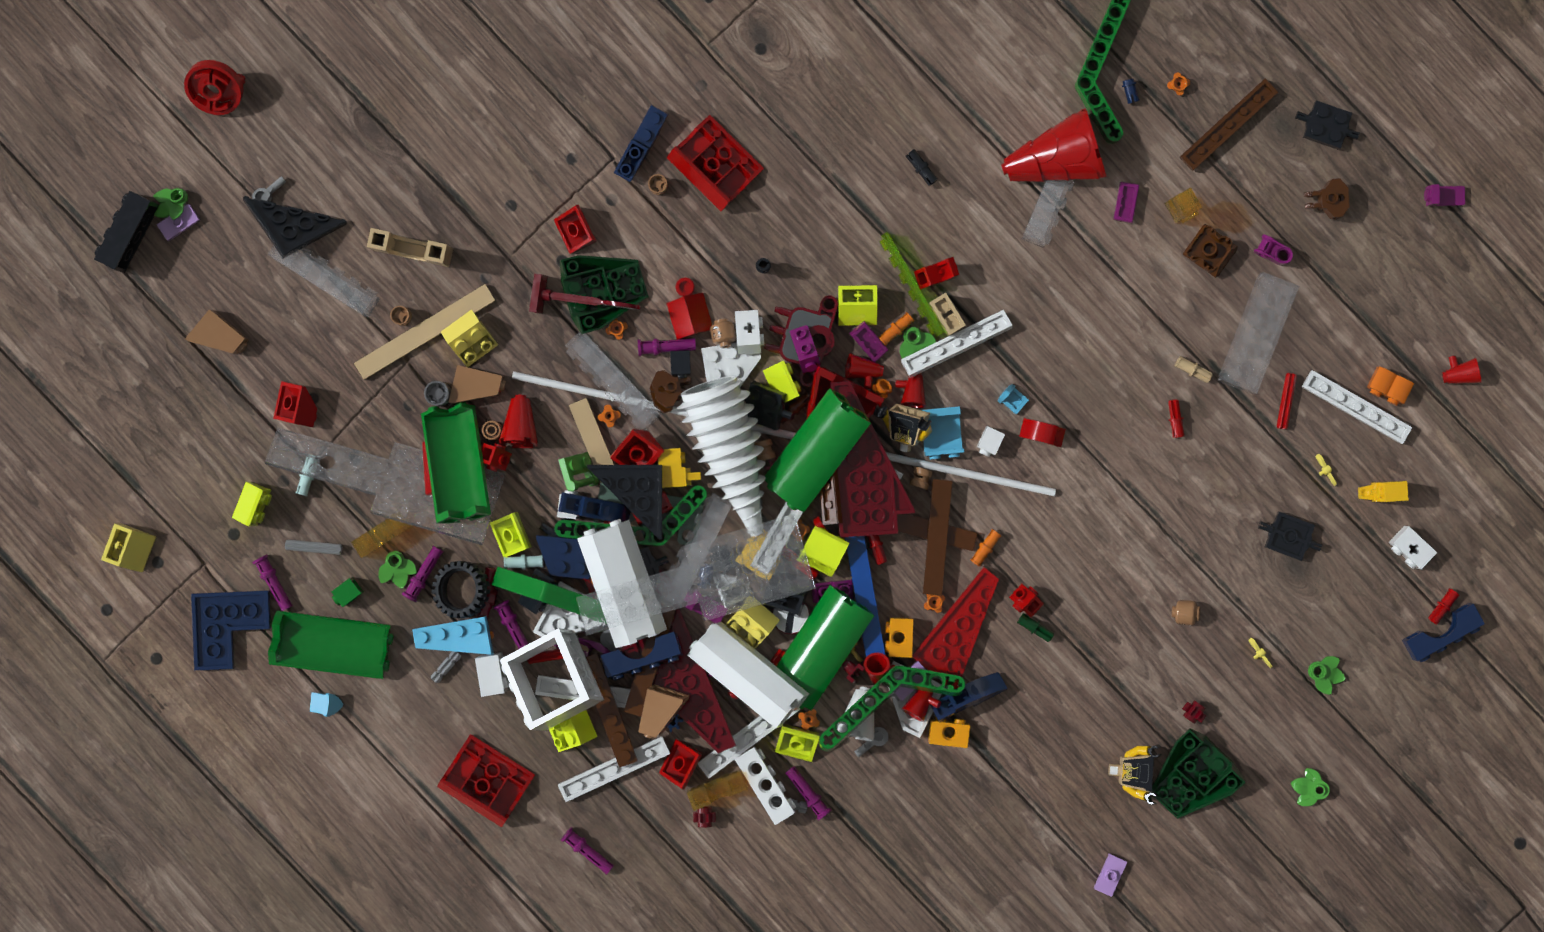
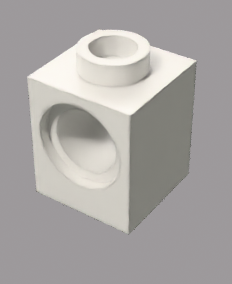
[977,426,1005,457]

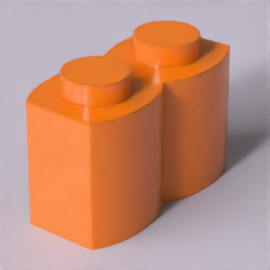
[1366,366,1414,406]

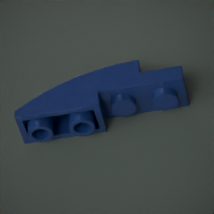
[614,105,669,182]
[558,492,631,522]
[930,672,1008,723]

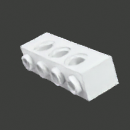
[734,747,796,825]

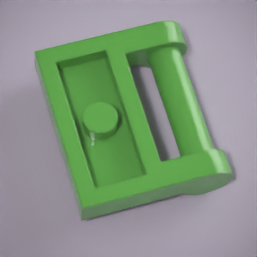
[558,452,599,492]

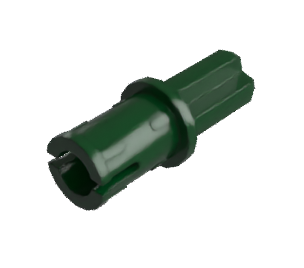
[1017,613,1054,642]

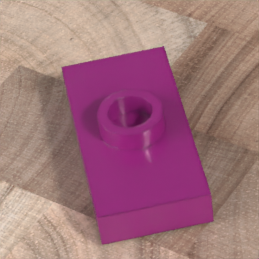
[1113,182,1139,223]
[849,321,888,362]

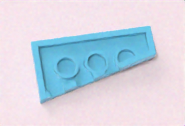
[412,616,494,655]

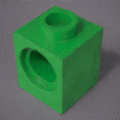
[331,577,364,607]

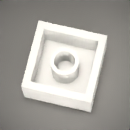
[475,652,510,697]

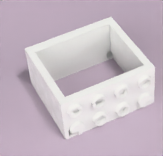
[500,628,604,731]

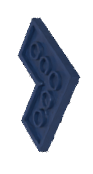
[191,590,271,671]

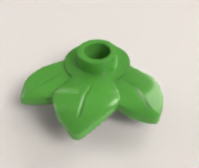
[153,188,188,220]
[900,327,936,359]
[379,551,416,589]
[1308,656,1345,695]
[1291,768,1330,806]

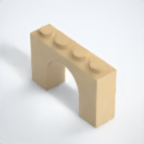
[367,228,453,267]

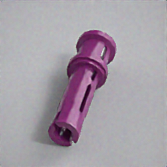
[638,338,696,357]
[402,546,443,602]
[252,554,293,611]
[493,599,529,649]
[785,766,832,820]
[560,827,614,875]

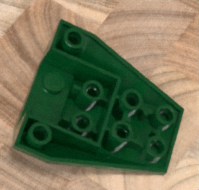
[560,255,649,335]
[1149,728,1246,819]

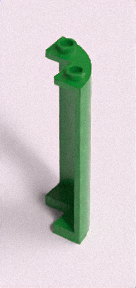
[765,388,871,512]
[421,402,491,524]
[776,585,875,711]
[268,611,394,679]

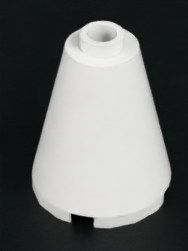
[837,687,874,741]

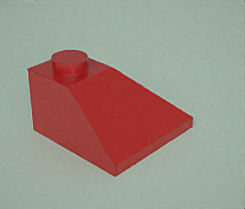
[273,381,317,427]

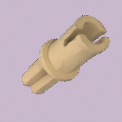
[1174,355,1213,383]

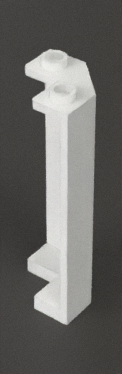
[577,519,667,648]
[688,622,809,728]

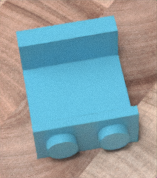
[922,406,964,459]

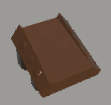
[1183,224,1238,278]

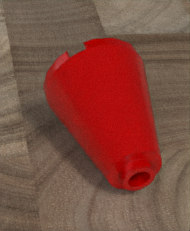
[499,394,538,449]

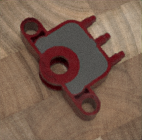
[764,295,838,387]

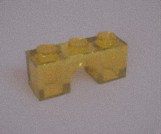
[1164,188,1202,224]
[351,511,413,558]
[687,769,748,811]

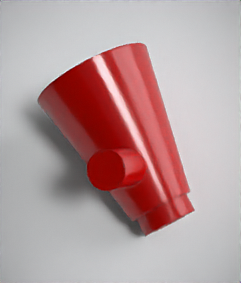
[845,353,884,389]
[1442,356,1482,384]
[896,373,926,409]
[864,653,895,685]
[901,690,941,722]

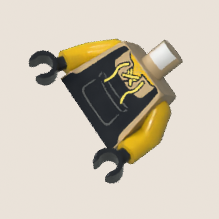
[874,404,932,452]
[1108,744,1162,805]

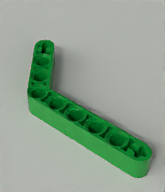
[1075,0,1131,144]
[554,485,707,546]
[491,567,607,624]
[819,666,965,752]

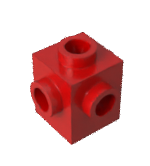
[481,443,512,472]
[1009,584,1044,618]

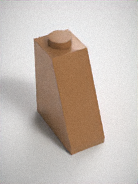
[185,309,249,354]
[448,365,506,404]
[638,684,690,738]

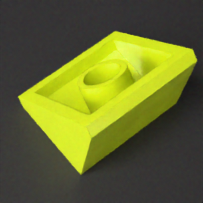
[490,512,532,557]
[775,724,820,762]

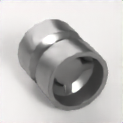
[424,381,451,406]

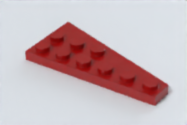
[912,567,999,689]

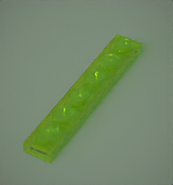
[879,232,944,337]

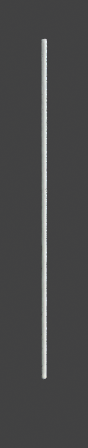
[512,371,1056,496]

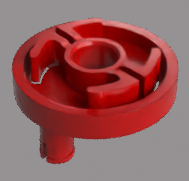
[184,60,246,115]

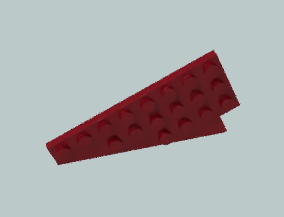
[830,381,915,537]
[615,603,736,753]

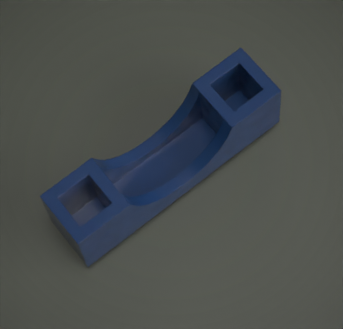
[1402,603,1485,662]
[600,632,683,681]

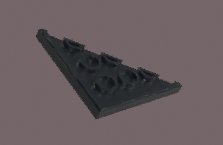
[243,196,347,258]
[587,465,662,540]

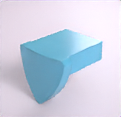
[997,383,1029,415]
[310,692,343,717]

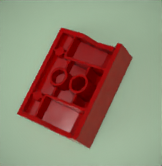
[667,115,764,212]
[437,734,535,827]

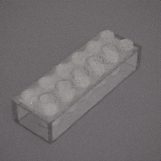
[1217,272,1299,394]

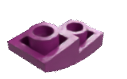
[811,580,854,603]

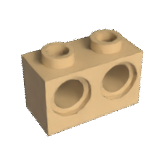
[928,293,966,336]

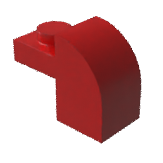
[914,257,960,290]
[1019,418,1066,447]

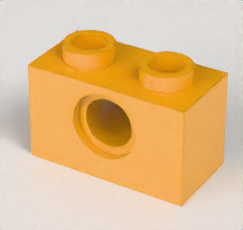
[885,617,913,658]
[928,716,970,748]

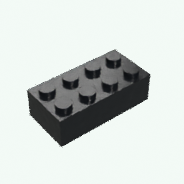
[94,191,159,273]

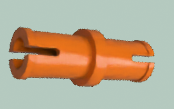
[878,312,915,346]
[970,529,1002,567]

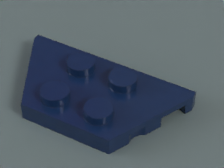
[536,535,591,579]

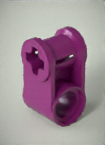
[1254,234,1293,266]

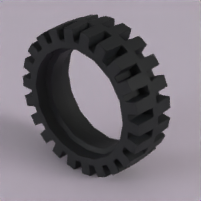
[432,561,490,618]

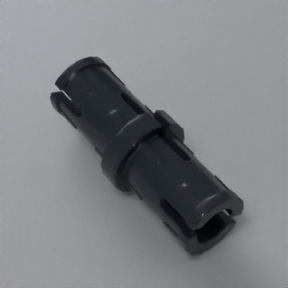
[905,149,938,186]
[756,258,771,274]

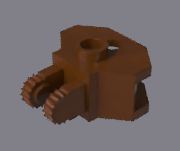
[1304,178,1350,219]
[649,370,692,413]

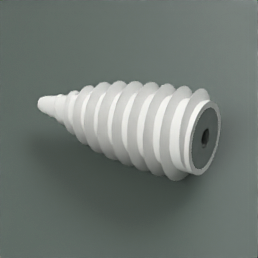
[677,376,766,536]

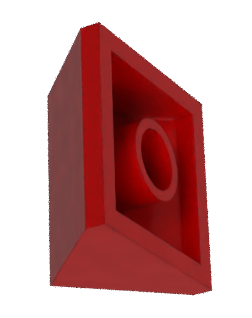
[554,204,597,254]
[666,293,712,340]
[610,429,664,465]
[659,739,702,790]

